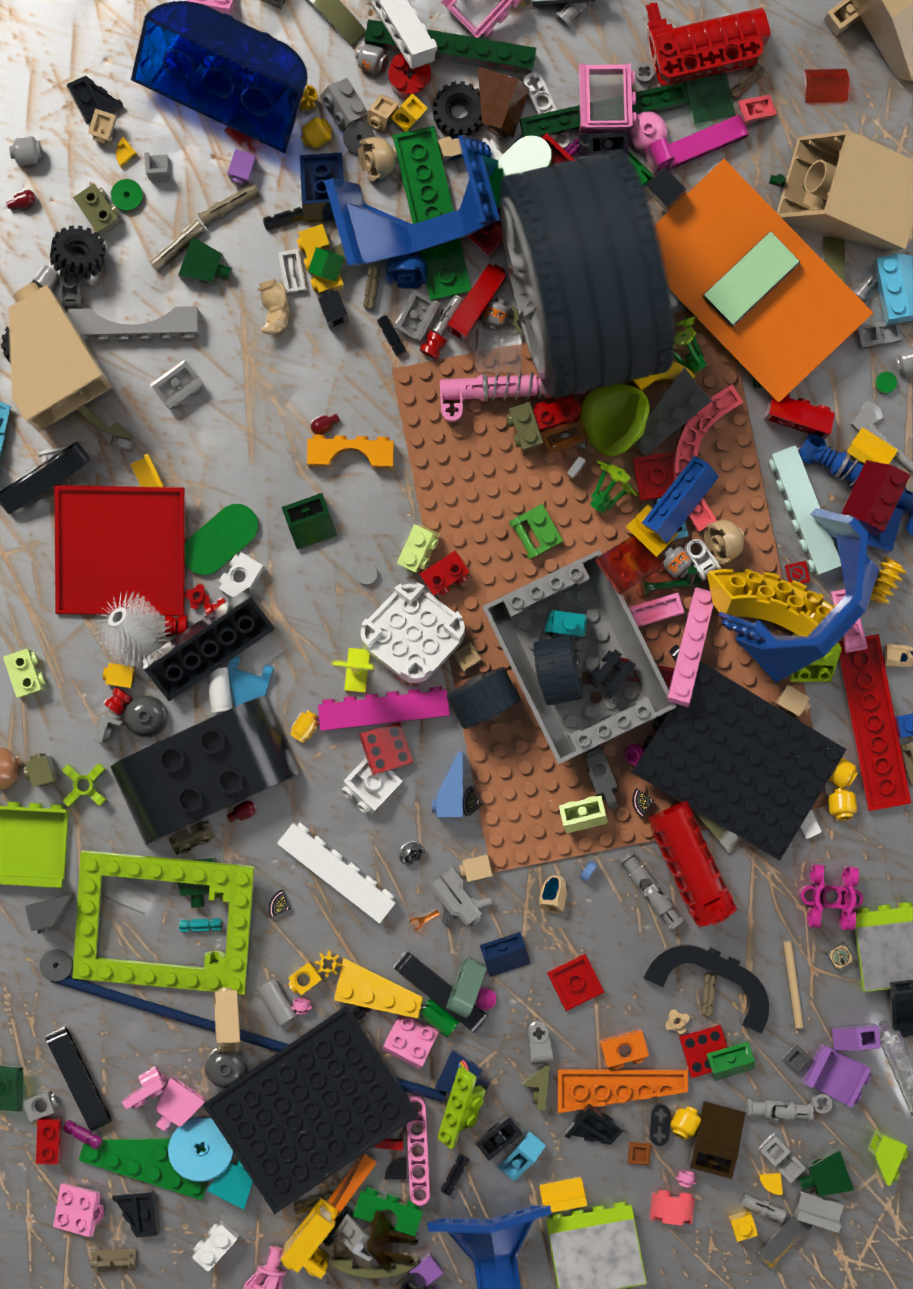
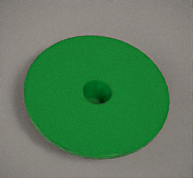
[111,179,143,211]

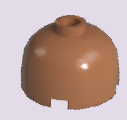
[0,747,21,790]

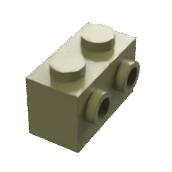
[73,183,121,236]
[506,402,543,452]
[23,753,59,787]

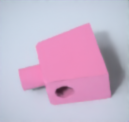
[155,1076,206,1132]

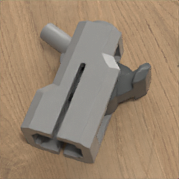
[429,867,492,927]

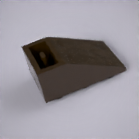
[687,1101,746,1179]

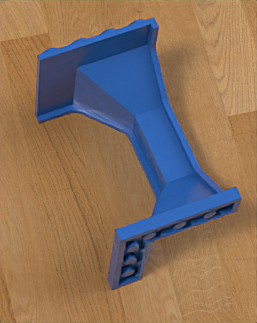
[324,135,500,266]
[718,508,879,682]
[427,1205,551,1289]

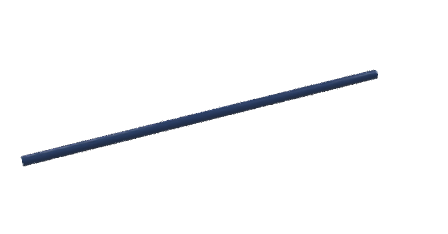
[51,976,447,1103]

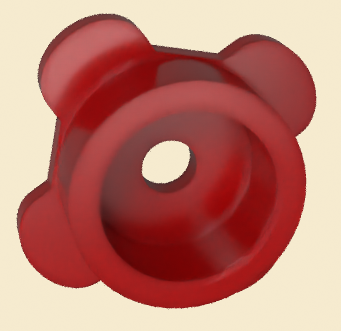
[185,584,210,609]

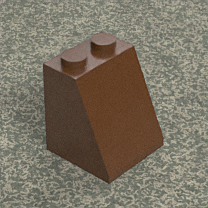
[478,67,530,139]

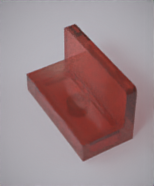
[804,68,850,103]

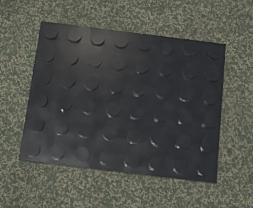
[632,661,847,861]
[203,1005,420,1215]

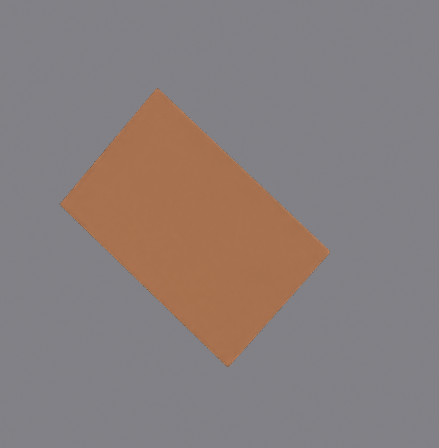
[392,310,828,872]

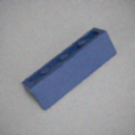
[642,456,719,543]

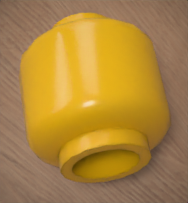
[300,117,333,149]
[828,757,858,788]
[828,788,857,821]
[670,1106,701,1141]

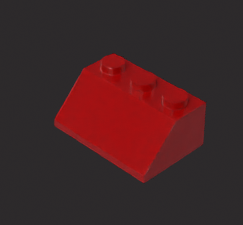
[763,394,835,440]

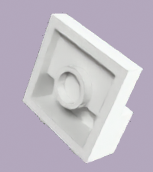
[340,758,403,815]

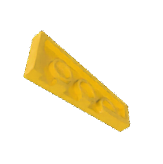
[334,958,423,1019]

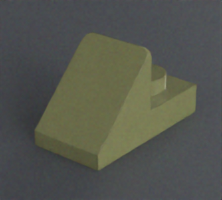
[521,1064,550,1110]

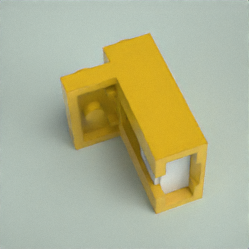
[280,1198,338,1279]

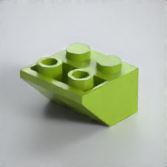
[789,633,842,682]
[868,1129,908,1186]

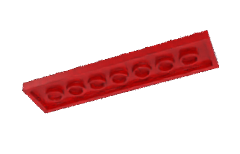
[838,634,911,811]

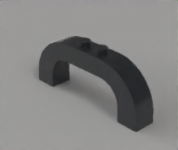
[642,944,769,1034]

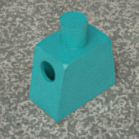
[544,610,588,637]
[207,1160,253,1210]

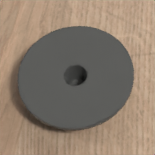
[343,121,375,154]
[40,950,72,982]

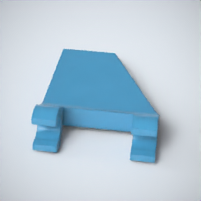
[228,656,274,707]

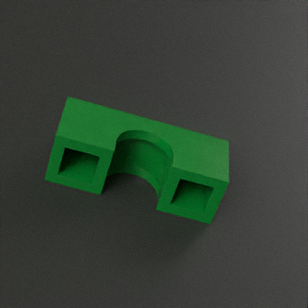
[353,1187,423,1236]

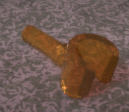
[409,909,439,930]

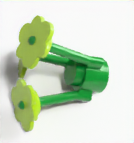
[674,316,706,373]
[590,460,638,513]

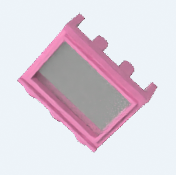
[441,0,522,39]
[578,63,636,133]

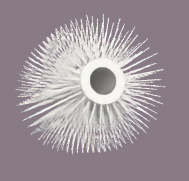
[92,591,171,670]

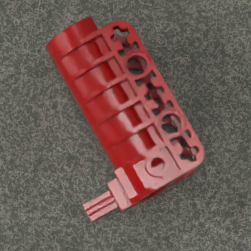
[645,2,771,86]
[648,801,737,927]

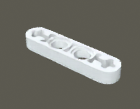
[524,72,570,150]

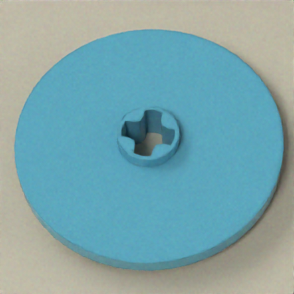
[168,1117,234,1182]

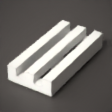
[278,248,307,295]

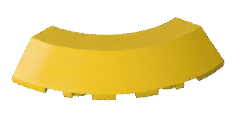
[707,568,837,636]

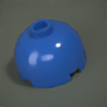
[385,253,428,289]

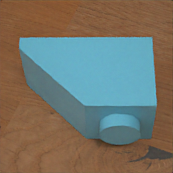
[498,1131,546,1181]

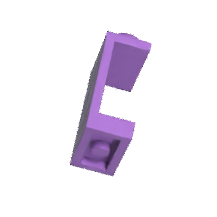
[802,1043,872,1108]

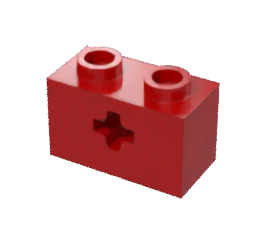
[36,1117,63,1164]

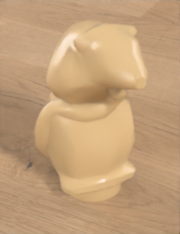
[257,279,289,335]

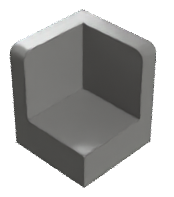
[144,152,170,179]

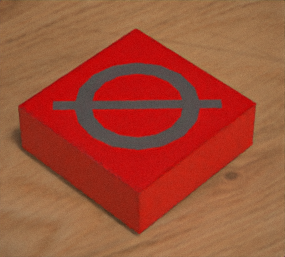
[784,561,810,584]

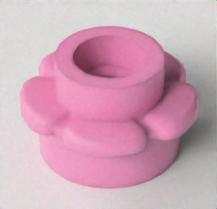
[292,998,312,1015]
[676,1170,697,1187]

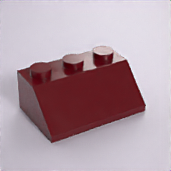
[840,460,911,537]

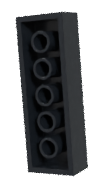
[142,587,276,701]

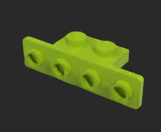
[437,1066,486,1149]

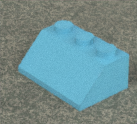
[873,254,913,325]

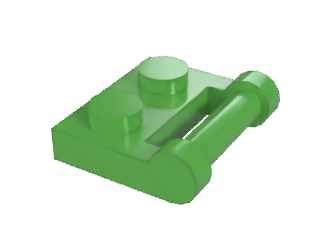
[508,504,563,560]

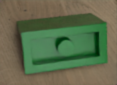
[707,1041,755,1081]

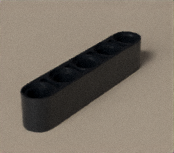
[0,441,91,514]
[393,950,489,1034]
[45,1026,112,1132]

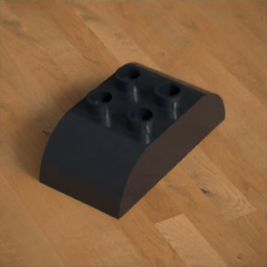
[110,695,302,845]

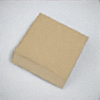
[453,642,482,672]

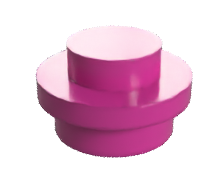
[625,744,644,765]
[475,988,496,1010]

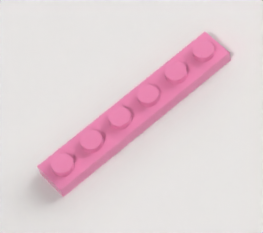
[667,587,713,707]

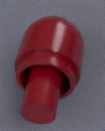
[6,190,36,209]
[310,413,340,435]
[227,800,256,822]

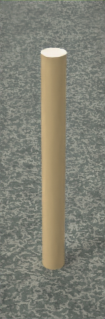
[783,941,804,1028]

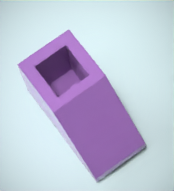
[831,1024,881,1050]

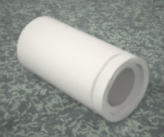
[207,668,232,713]

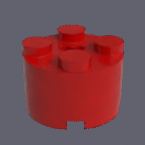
[388,53,431,100]

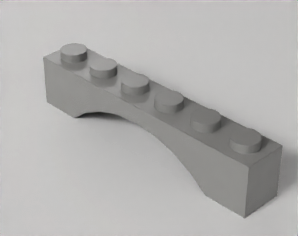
[68,306,199,341]

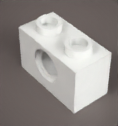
[218,552,264,598]

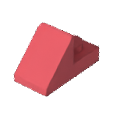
[738,95,777,127]

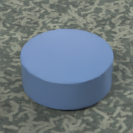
[580,860,598,883]

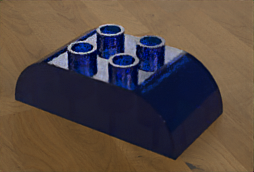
[131,1,308,154]

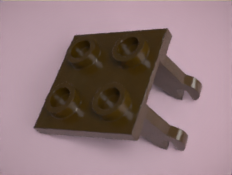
[367,1210,418,1271]

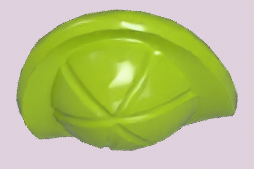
[579,383,649,456]

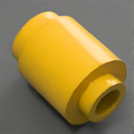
[290,710,320,743]

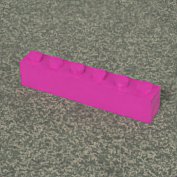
[318,686,450,731]

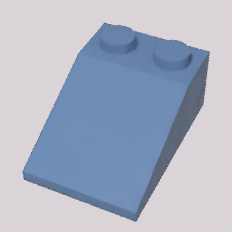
[432,752,463,817]

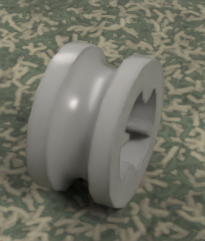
[635,62,654,84]
[812,1093,832,1114]

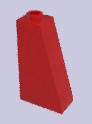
[447,264,507,343]

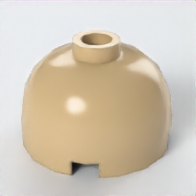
[358,137,397,181]
[703,520,744,564]

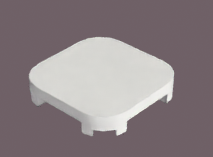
[361,582,465,683]

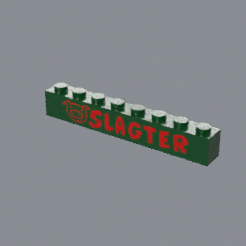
[364,19,537,74]

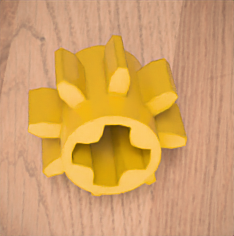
[291,83,318,111]
[315,950,342,977]

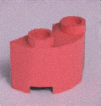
[650,1190,695,1225]

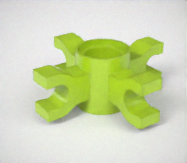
[62,763,107,807]

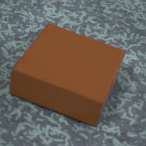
[627,1141,651,1166]

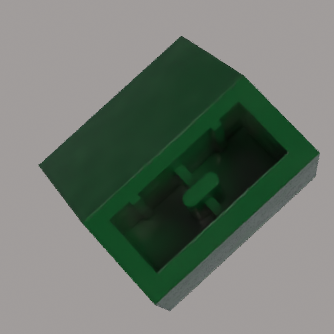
[281,493,337,550]

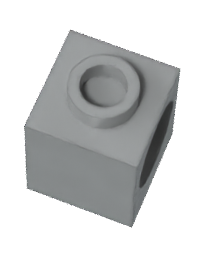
[22,1090,59,1122]

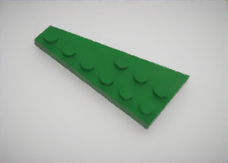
[78,1138,209,1200]

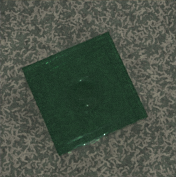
[685,73,736,124]
[0,1065,23,1112]

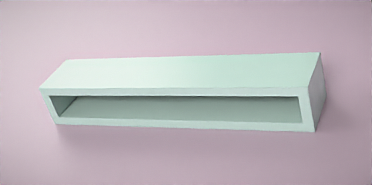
[768,445,841,576]

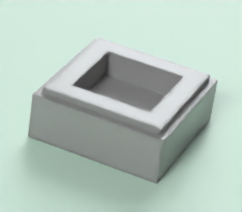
[566,456,586,480]

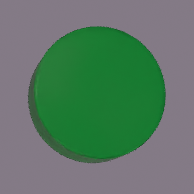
[875,372,897,394]

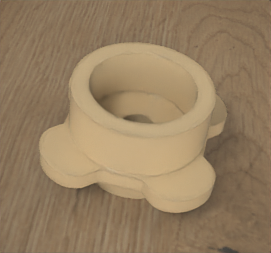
[665,1009,690,1034]

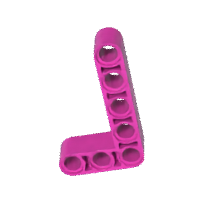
[645,115,749,176]

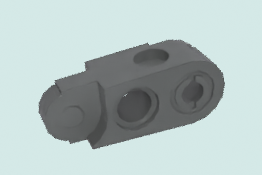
[585,744,618,811]

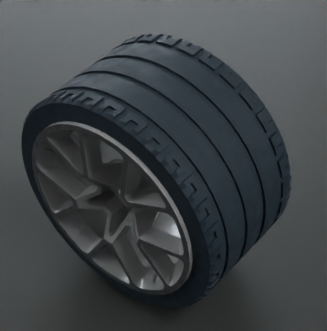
[500,150,675,398]

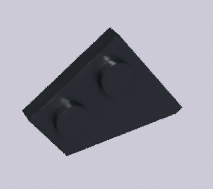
[66,75,123,124]
[564,1104,624,1145]
[112,1190,160,1238]

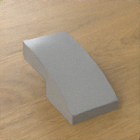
[857,322,903,348]
[760,1136,806,1183]

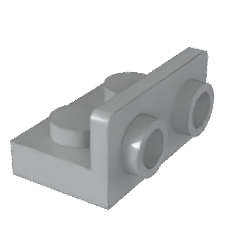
[93,712,125,743]

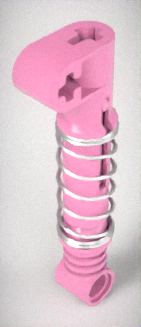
[440,372,587,423]

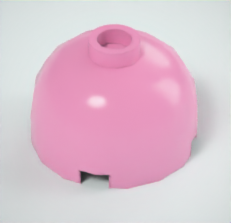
[628,112,668,156]

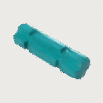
[179,918,222,933]

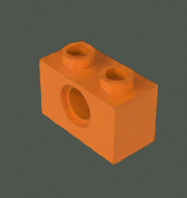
[599,1029,649,1070]

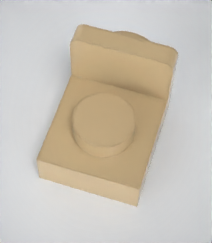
[366,94,399,133]
[88,109,117,144]

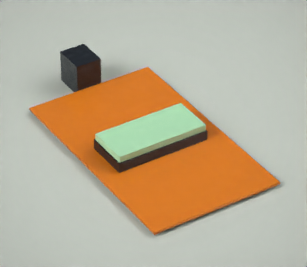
[646,159,873,403]

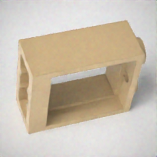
[214,988,240,1053]

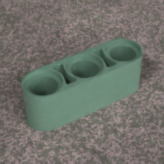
[446,957,487,1018]

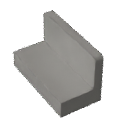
[795,1192,844,1233]
[335,1214,372,1262]

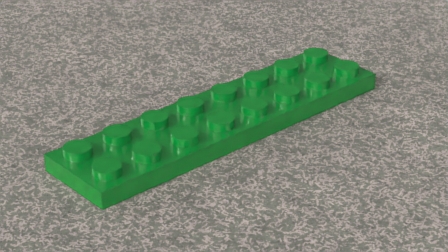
[392,126,471,301]

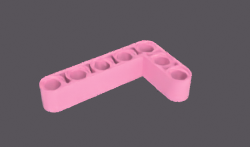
[407,1095,430,1205]

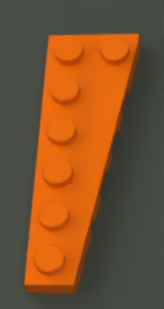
[557,1069,688,1113]

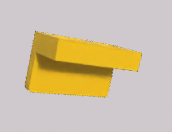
[847,427,898,464]
[130,453,165,487]
[626,505,678,557]
[539,1177,587,1213]

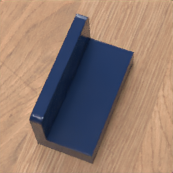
[480,932,530,977]

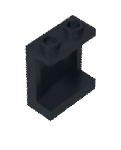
[890,980,913,1038]

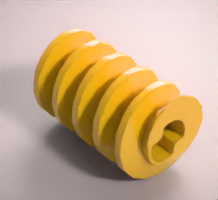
[870,556,907,604]

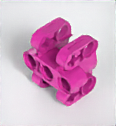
[798,864,863,931]

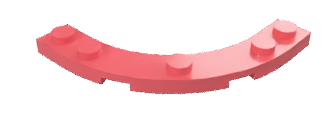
[673,384,743,532]

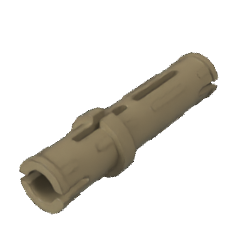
[198,182,260,225]
[149,219,205,271]

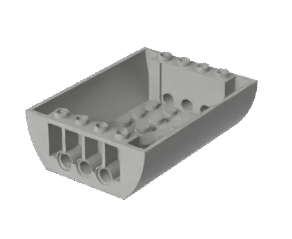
[482,550,677,764]

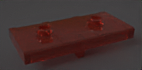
[596,535,664,595]

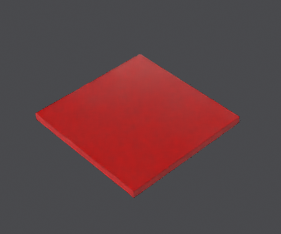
[54,485,185,616]

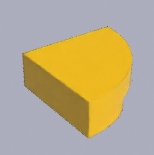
[116,137,137,168]
[758,1172,783,1195]

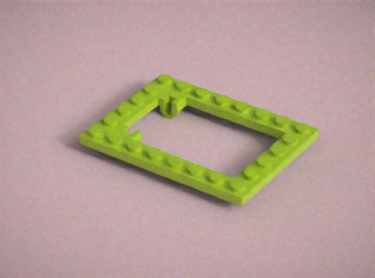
[73,850,255,995]

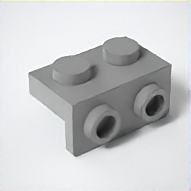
[320,78,368,131]
[393,290,440,341]
[150,360,203,409]

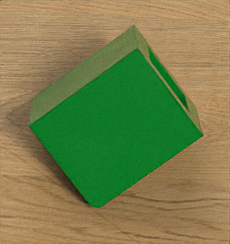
[308,247,344,281]

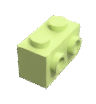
[397,524,440,573]
[3,648,46,698]
[559,796,608,834]

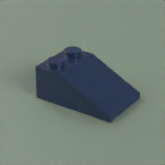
[300,152,344,221]

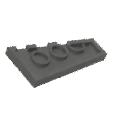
[634,368,712,456]

